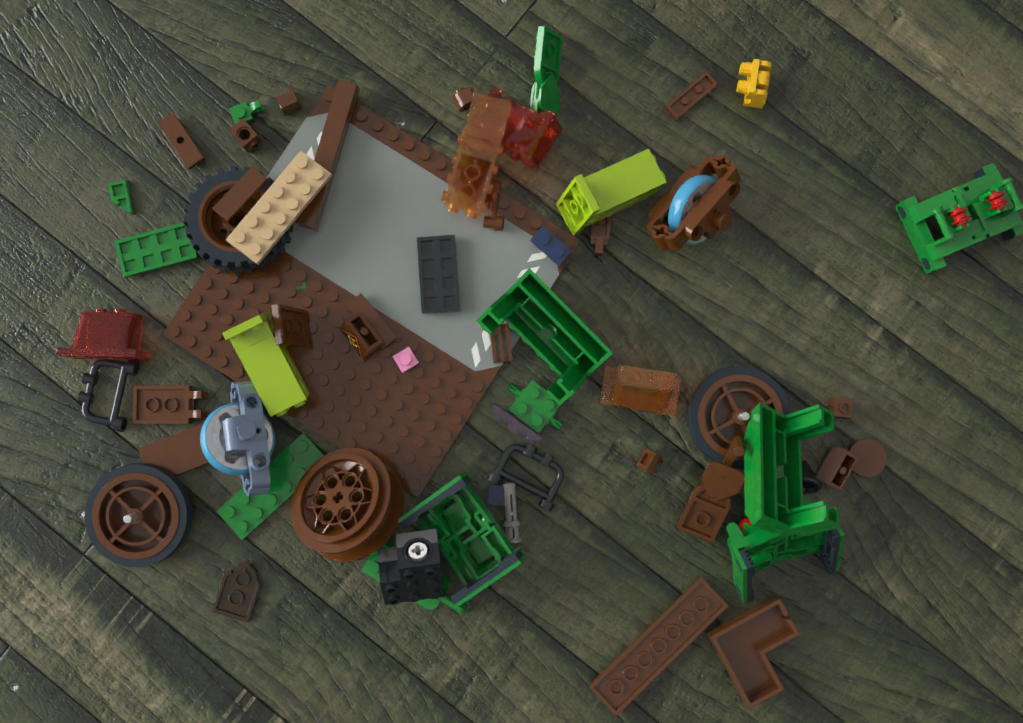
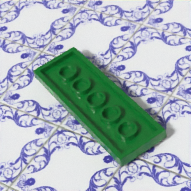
[216,433,324,540]

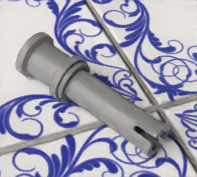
[503,483,521,543]

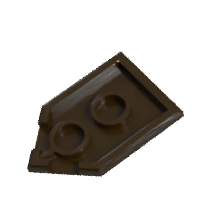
[211,560,261,623]

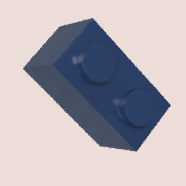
[530,226,572,267]

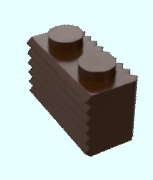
[816,445,859,491]

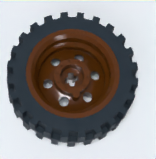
[183,166,293,275]

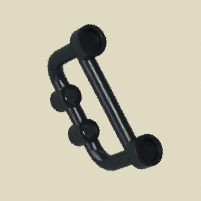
[77,359,140,432]
[486,443,564,512]

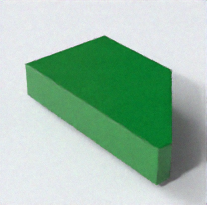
[108,179,135,215]

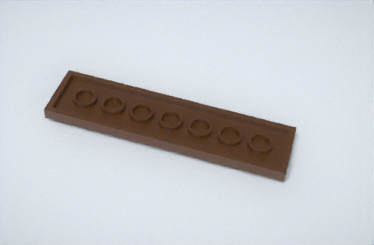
[588,576,729,716]

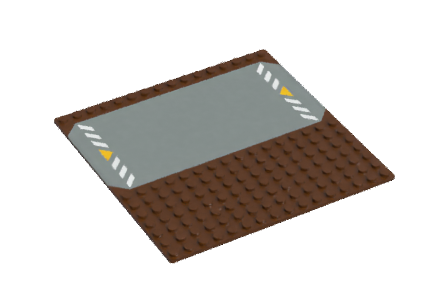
[163,86,579,496]

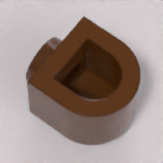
[453,87,478,112]

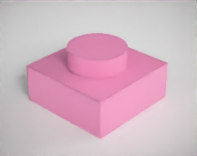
[392,347,419,373]

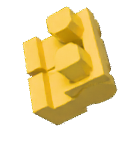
[736,59,772,109]

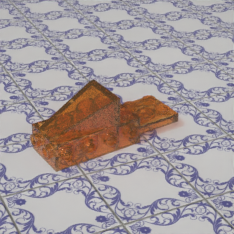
[441,92,512,219]

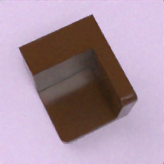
[276,85,302,116]

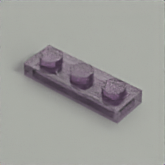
[490,404,542,445]

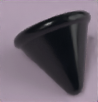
[802,461,822,494]

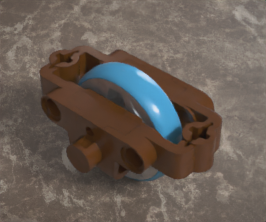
[646,155,741,250]

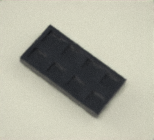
[417,235,460,314]

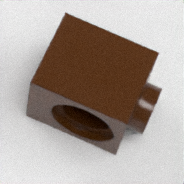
[229,119,262,152]
[828,397,855,419]

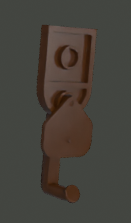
[676,435,745,543]

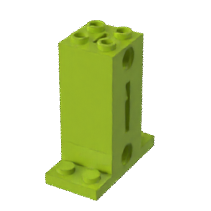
[556,149,667,236]
[222,310,310,417]

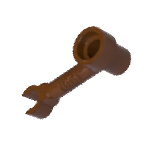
[483,180,504,231]

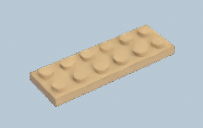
[226,150,332,265]

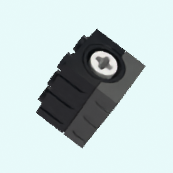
[378,529,445,605]

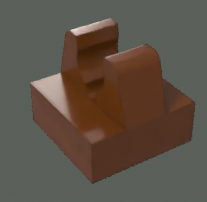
[636,448,663,474]

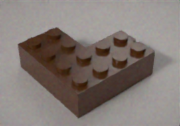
[706,596,800,709]

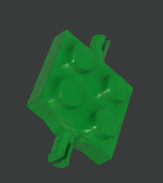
[508,379,563,433]

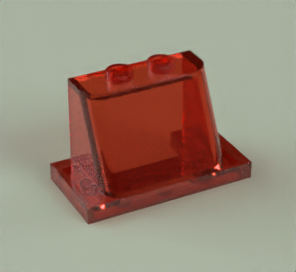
[57,309,150,361]

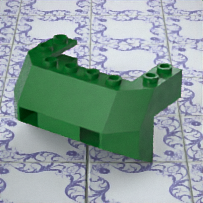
[476,268,613,406]
[744,402,840,536]

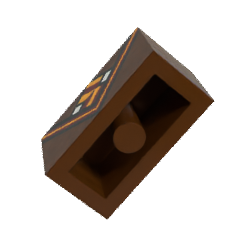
[339,311,383,359]

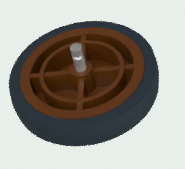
[687,366,791,469]
[84,463,192,567]

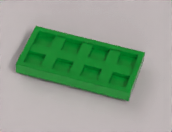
[114,223,199,278]

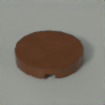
[848,439,887,477]

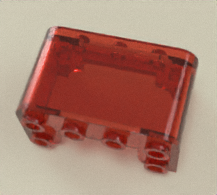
[469,86,563,169]

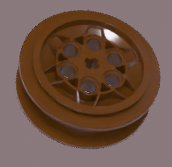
[291,448,404,562]

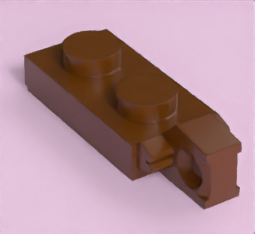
[590,216,611,256]

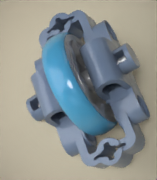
[200,381,275,496]

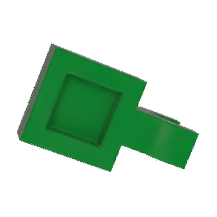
[229,100,265,124]

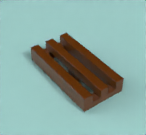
[490,323,513,363]

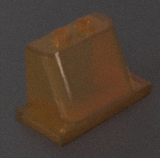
[599,364,681,416]

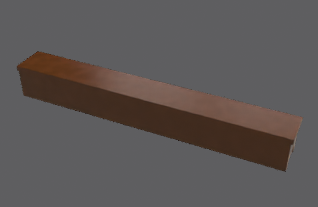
[296,79,360,232]

